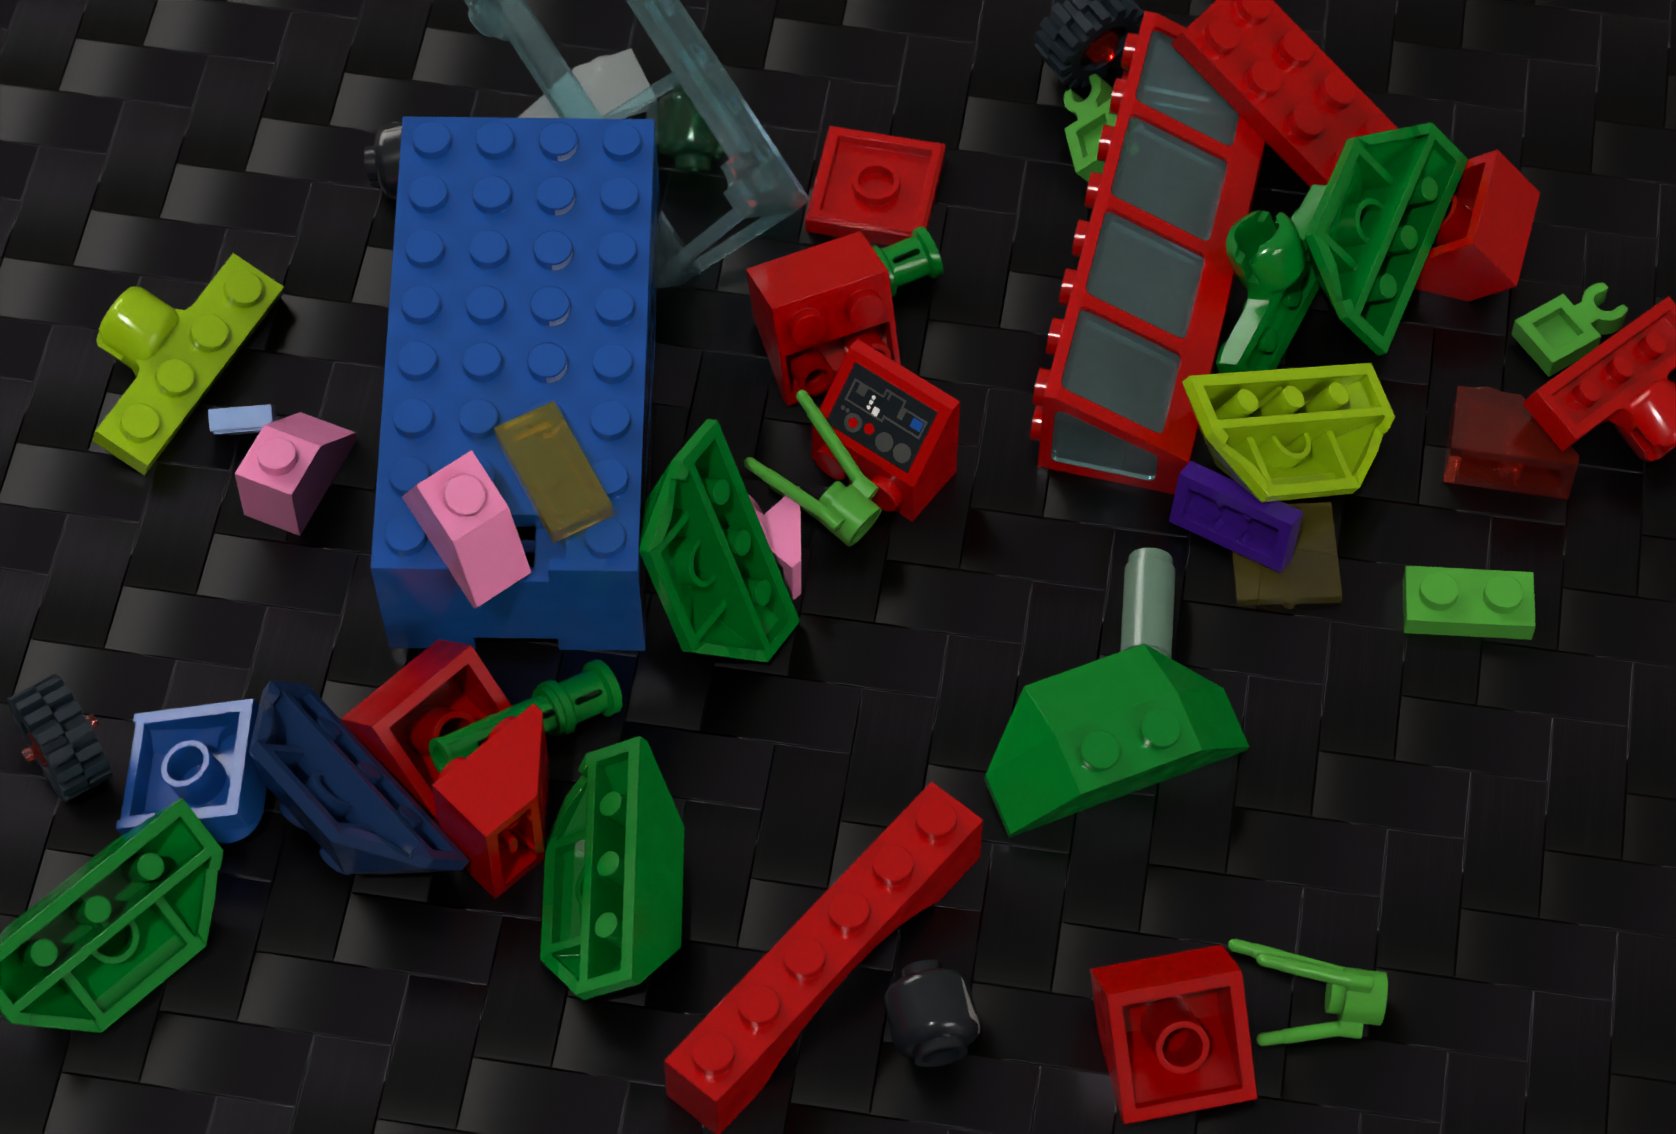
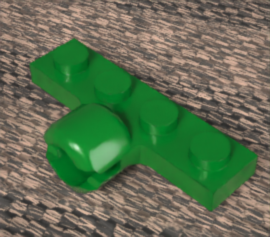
[1215,184,1327,373]

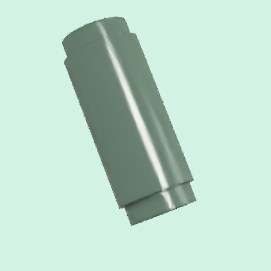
[1120,548,1176,659]

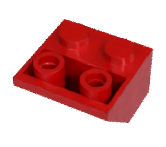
[746,231,901,406]
[432,703,550,899]

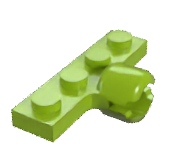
[92,253,284,476]

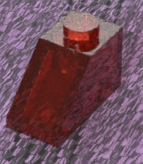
[1443,386,1579,499]

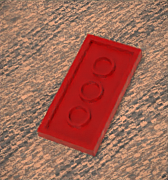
[1171,0,1398,187]

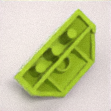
[1182,363,1395,503]

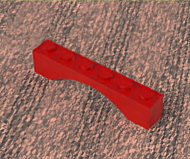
[664,782,983,1134]

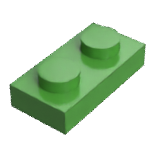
[1402,565,1536,640]

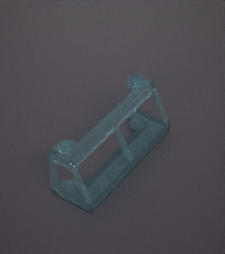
[464,0,810,289]

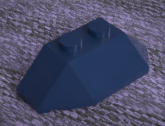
[249,680,470,875]

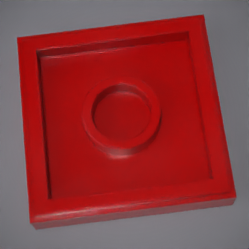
[805,126,946,246]

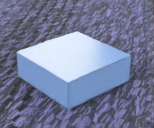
[208,404,277,436]

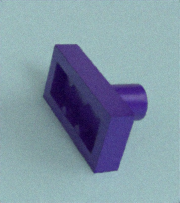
[1169,461,1303,573]

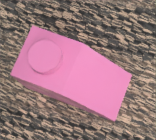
[235,412,357,536]
[402,450,531,609]

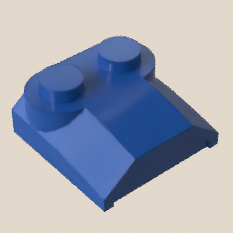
[116,698,267,843]

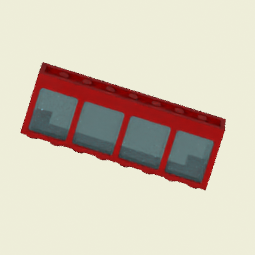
[1029,11,1267,495]

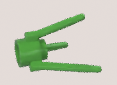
[744,390,882,547]
[1228,938,1388,1046]

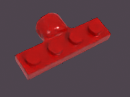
[1522,296,1676,463]

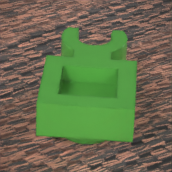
[1064,73,1137,182]
[1511,283,1628,377]

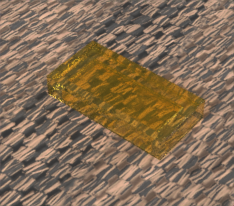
[494,401,613,543]

